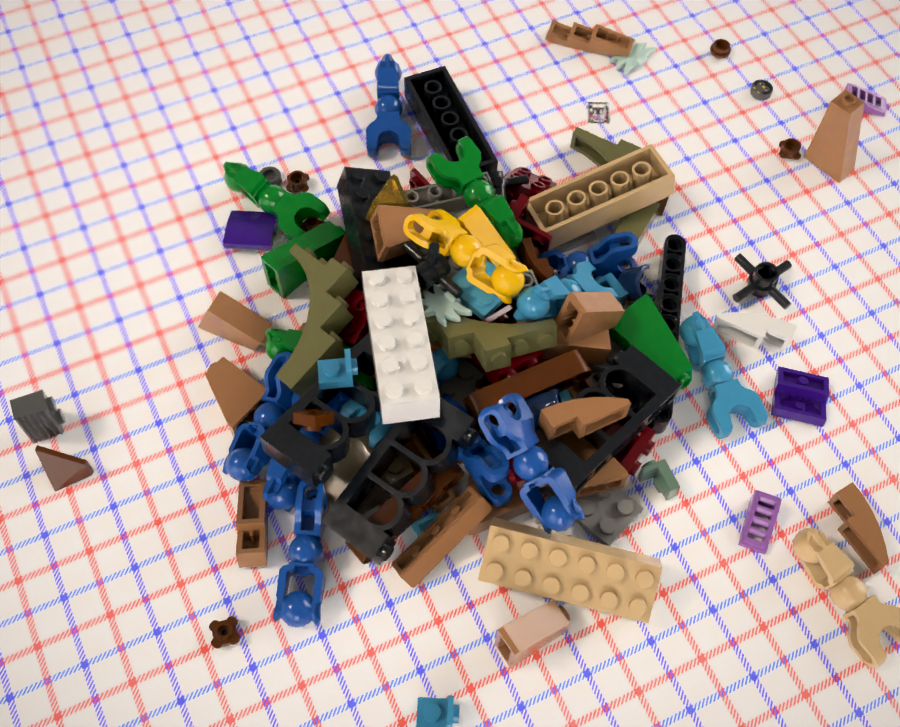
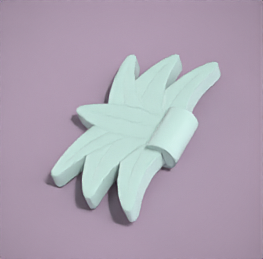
[609,39,656,76]
[421,284,472,327]

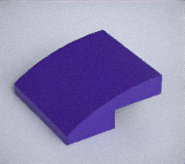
[223,210,278,251]
[771,366,830,427]

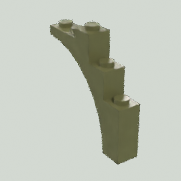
[570,127,660,257]
[276,244,359,398]
[420,291,557,372]

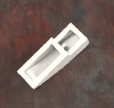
[712,312,798,353]

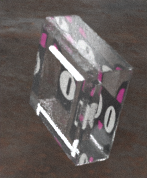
[586,102,611,124]

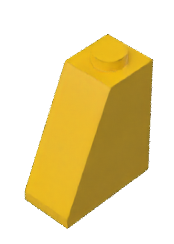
[458,205,516,267]

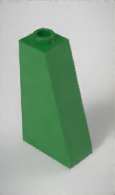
[261,220,346,299]
[609,294,692,390]

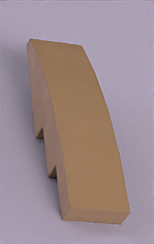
[545,20,635,56]

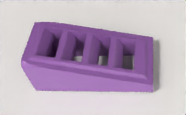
[843,83,887,117]
[738,490,782,555]

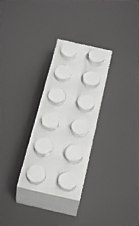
[362,266,440,424]

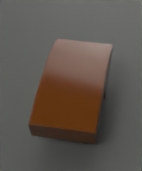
[517,237,555,284]

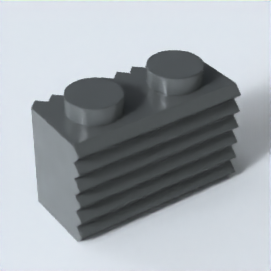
[10,389,66,443]

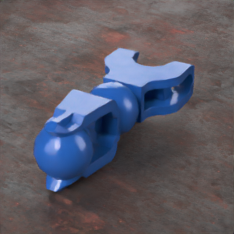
[366,53,411,157]
[539,232,638,279]
[222,351,294,482]
[263,391,350,513]
[421,393,513,506]
[478,393,585,534]
[272,480,329,628]

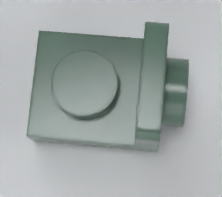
[637,459,680,500]

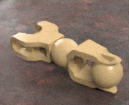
[792,527,900,668]

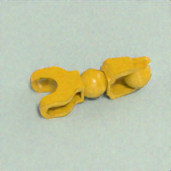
[403,209,528,304]

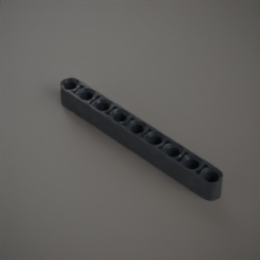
[648,234,686,434]

